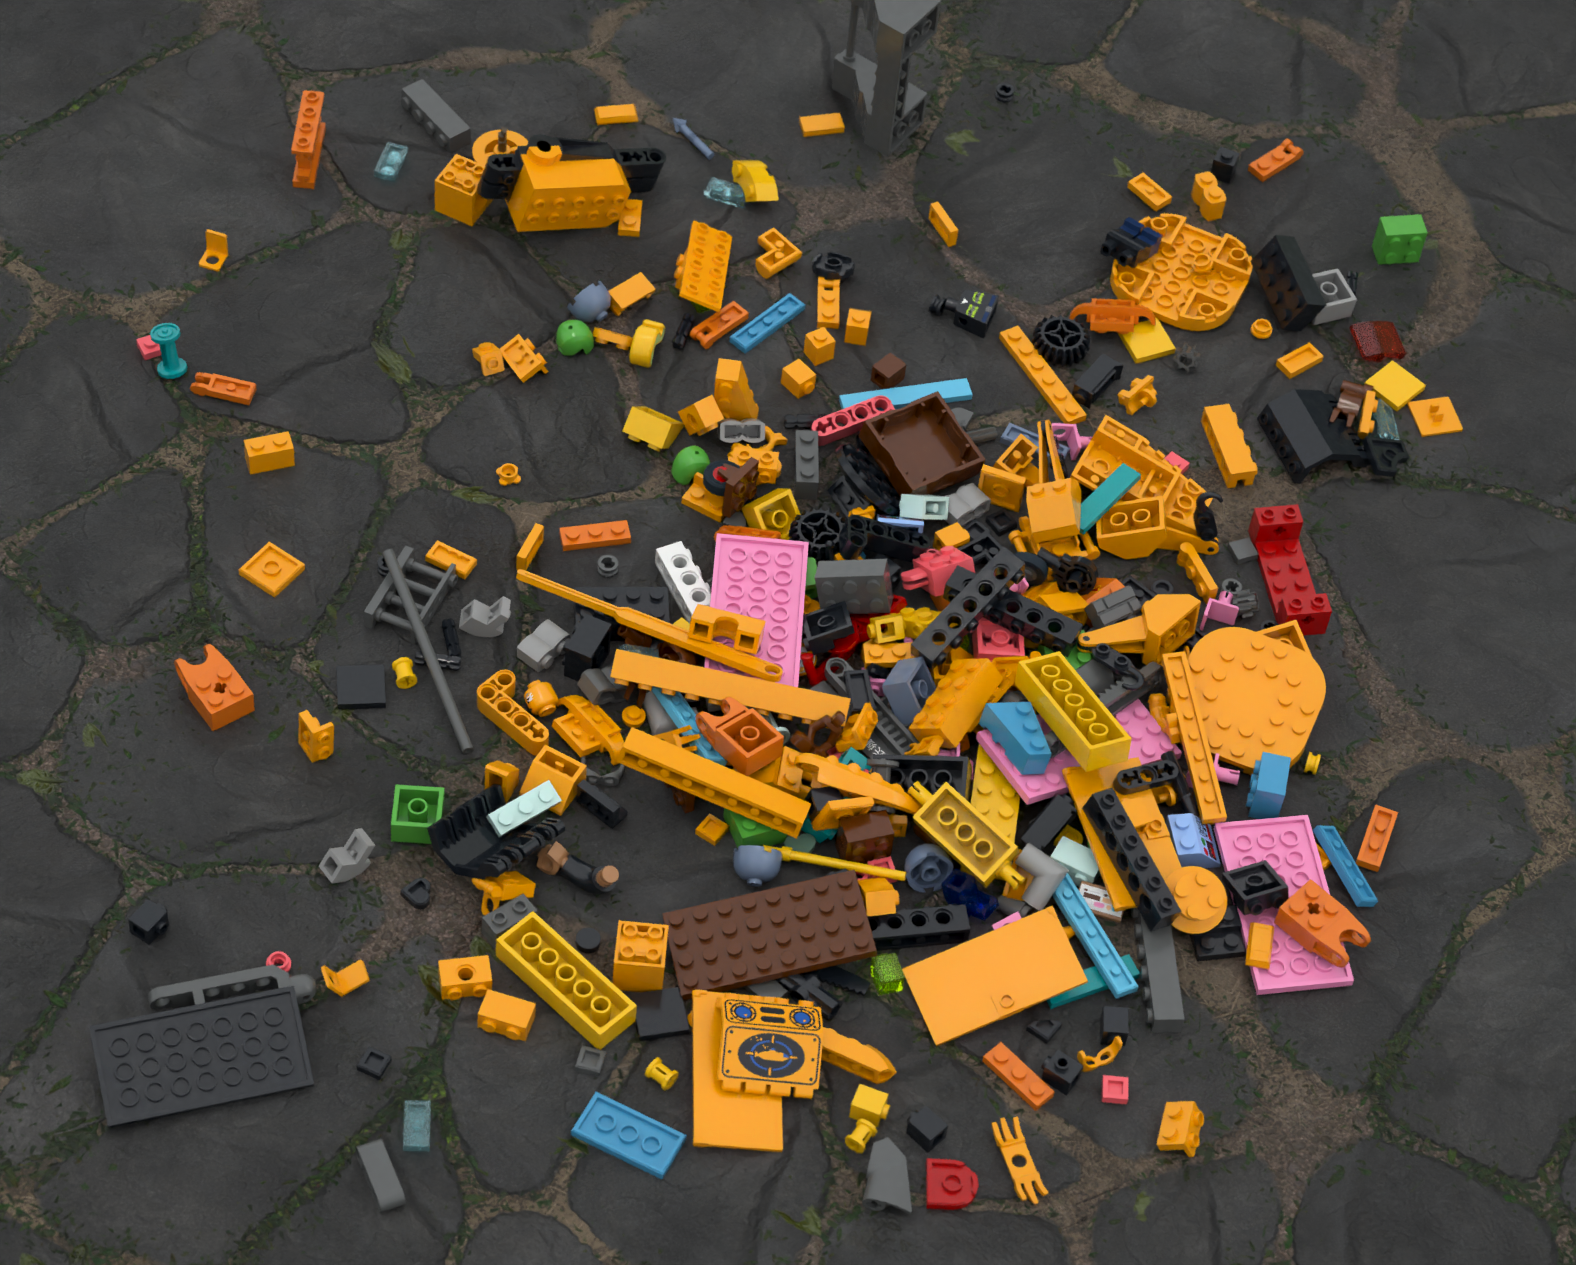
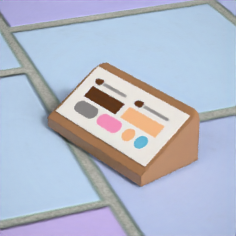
[1079,881,1124,923]

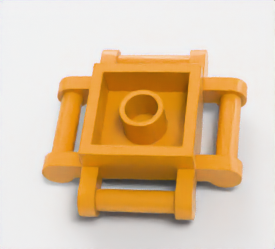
[1008,516,1100,582]

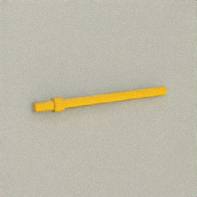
[763,845,907,881]

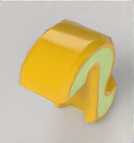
[629,319,665,368]

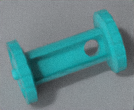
[150,323,187,379]

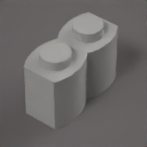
[717,418,765,443]
[944,483,991,528]
[517,619,570,672]

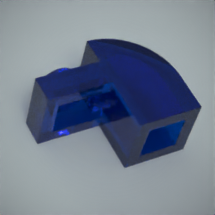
[941,869,999,921]

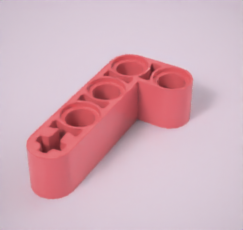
[811,395,895,446]

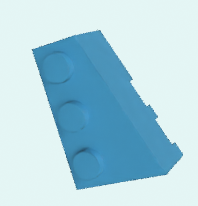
[979,702,1052,775]

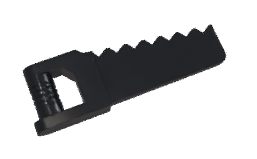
[803,966,870,996]

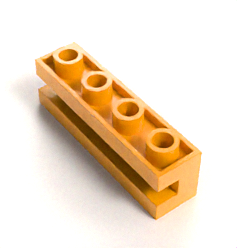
[1201,404,1258,488]

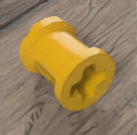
[392,657,417,689]
[645,1057,679,1091]
[845,1119,877,1153]

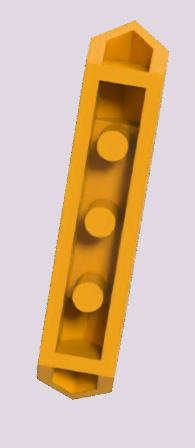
[821,1027,897,1084]

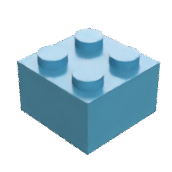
[1246,752,1291,819]

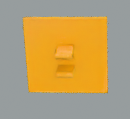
[1407,397,1463,437]

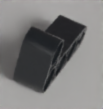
[839,515,931,563]

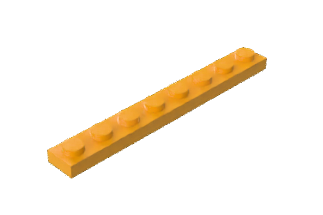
[1161,651,1227,824]

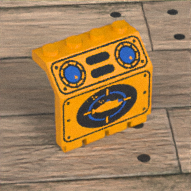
[716,993,824,1099]

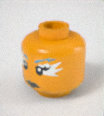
[524,680,559,717]

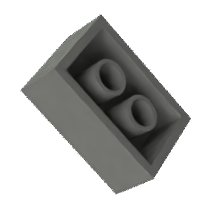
[815,559,894,614]

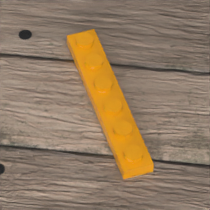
[999,326,1087,424]

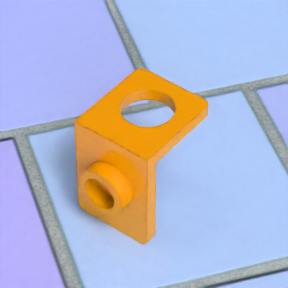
[199,229,228,272]
[321,960,369,997]

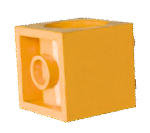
[435,154,493,226]
[613,921,669,992]

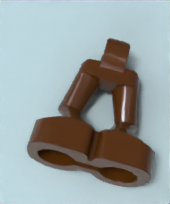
[789,710,845,758]

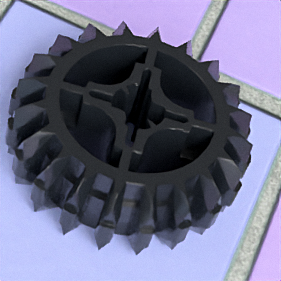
[1032,314,1091,367]
[789,507,846,564]

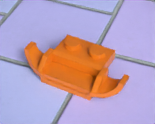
[1069,298,1156,334]

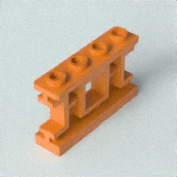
[291,90,326,189]

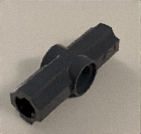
[775,973,842,1020]

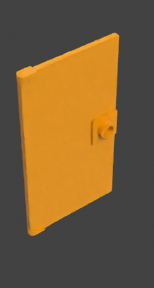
[1062,757,1182,912]
[902,906,1088,1047]
[692,990,783,1152]

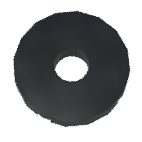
[812,252,855,280]

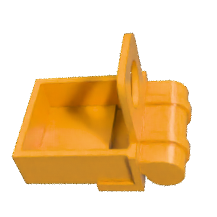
[472,871,536,915]

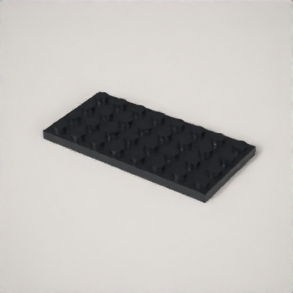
[89,985,314,1128]

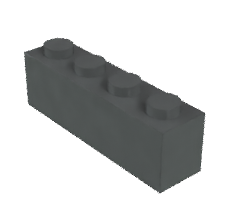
[401,79,471,153]

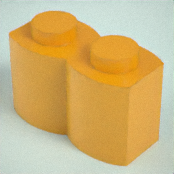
[1191,172,1226,221]

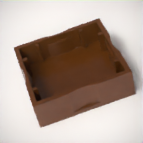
[859,391,986,497]

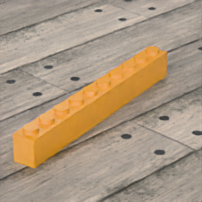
[610,649,850,729]

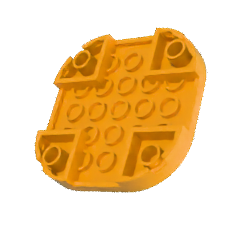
[1110,214,1253,331]
[1169,627,1326,775]

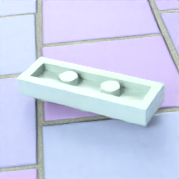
[487,780,562,837]

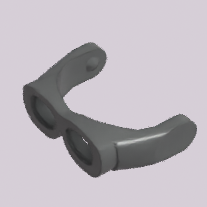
[581,756,625,786]

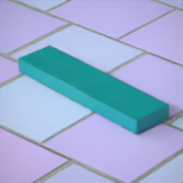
[1080,463,1141,535]
[1046,954,1140,1009]

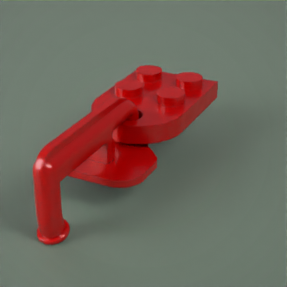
[800,595,908,687]

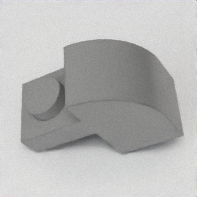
[459,596,511,637]
[319,828,375,883]

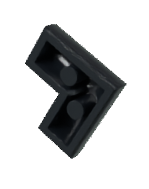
[957,532,1006,579]

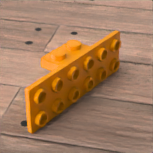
[674,221,732,312]

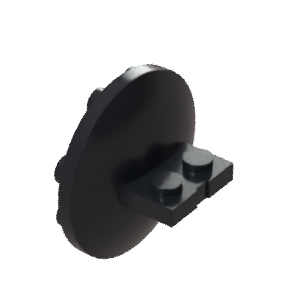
[827,442,901,519]

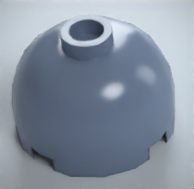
[567,281,611,323]
[904,843,954,892]
[733,845,783,887]

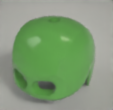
[556,320,594,356]
[671,446,710,485]

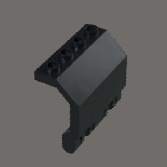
[1257,389,1370,484]
[427,784,565,880]

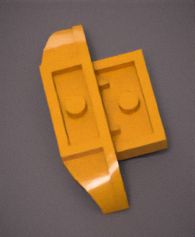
[551,695,624,766]

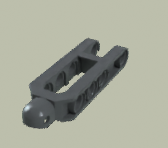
[148,965,316,1009]

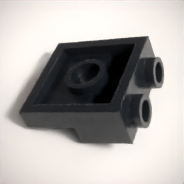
[802,601,855,655]
[1222,860,1288,916]
[1190,903,1246,962]

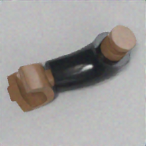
[537,841,619,895]

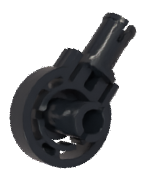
[1037,547,1098,596]

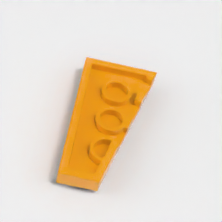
[966,656,1029,733]

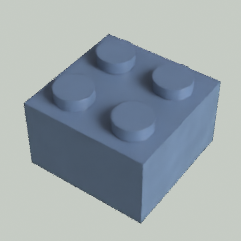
[882,656,936,725]

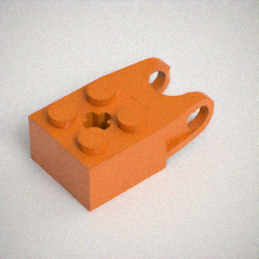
[174,644,255,731]
[695,697,784,776]
[1274,879,1371,968]

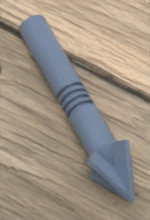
[673,118,714,160]

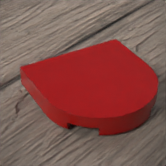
[926,1158,978,1210]

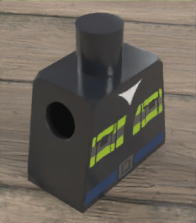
[944,290,999,338]

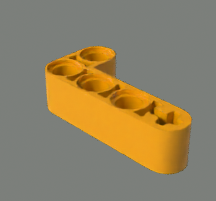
[477,669,549,756]

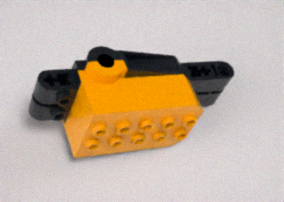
[477,134,666,232]

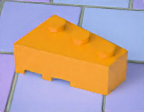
[714,358,759,421]

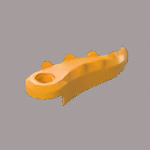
[794,753,922,815]

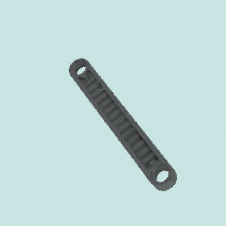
[824,657,919,755]
[1045,662,1164,758]

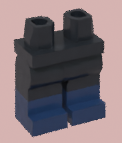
[1100,217,1163,269]

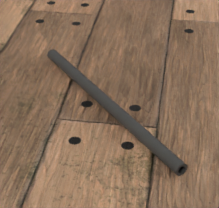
[382,549,474,754]

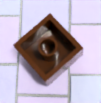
[835,810,895,864]

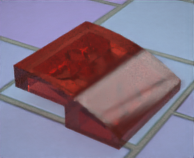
[1349,321,1407,362]

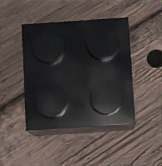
[562,614,611,682]

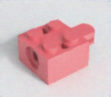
[901,546,975,597]
[972,617,1025,662]

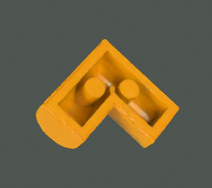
[755,228,802,279]

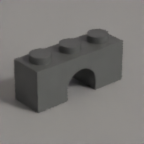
[794,430,819,500]

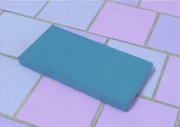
[571,1092,686,1179]

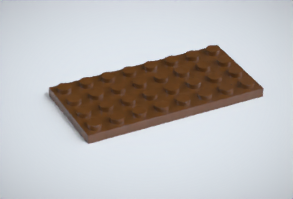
[662,869,877,1000]

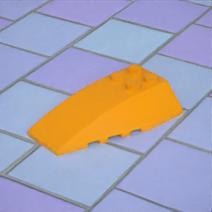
[1070,415,1213,527]

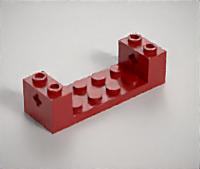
[1248,504,1332,636]

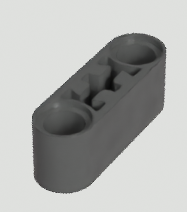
[355,1139,406,1213]

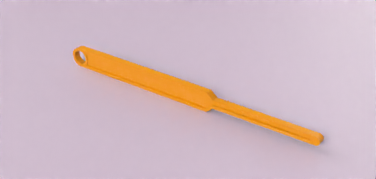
[516,569,783,682]

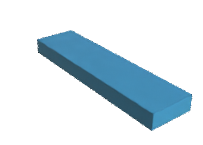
[729,293,805,354]
[1312,825,1378,907]

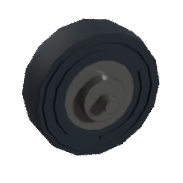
[1014,552,1048,586]

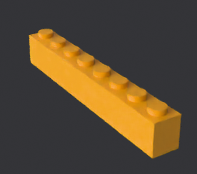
[617,727,811,839]

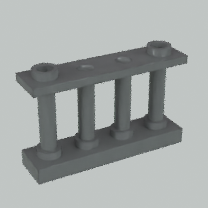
[364,545,458,645]

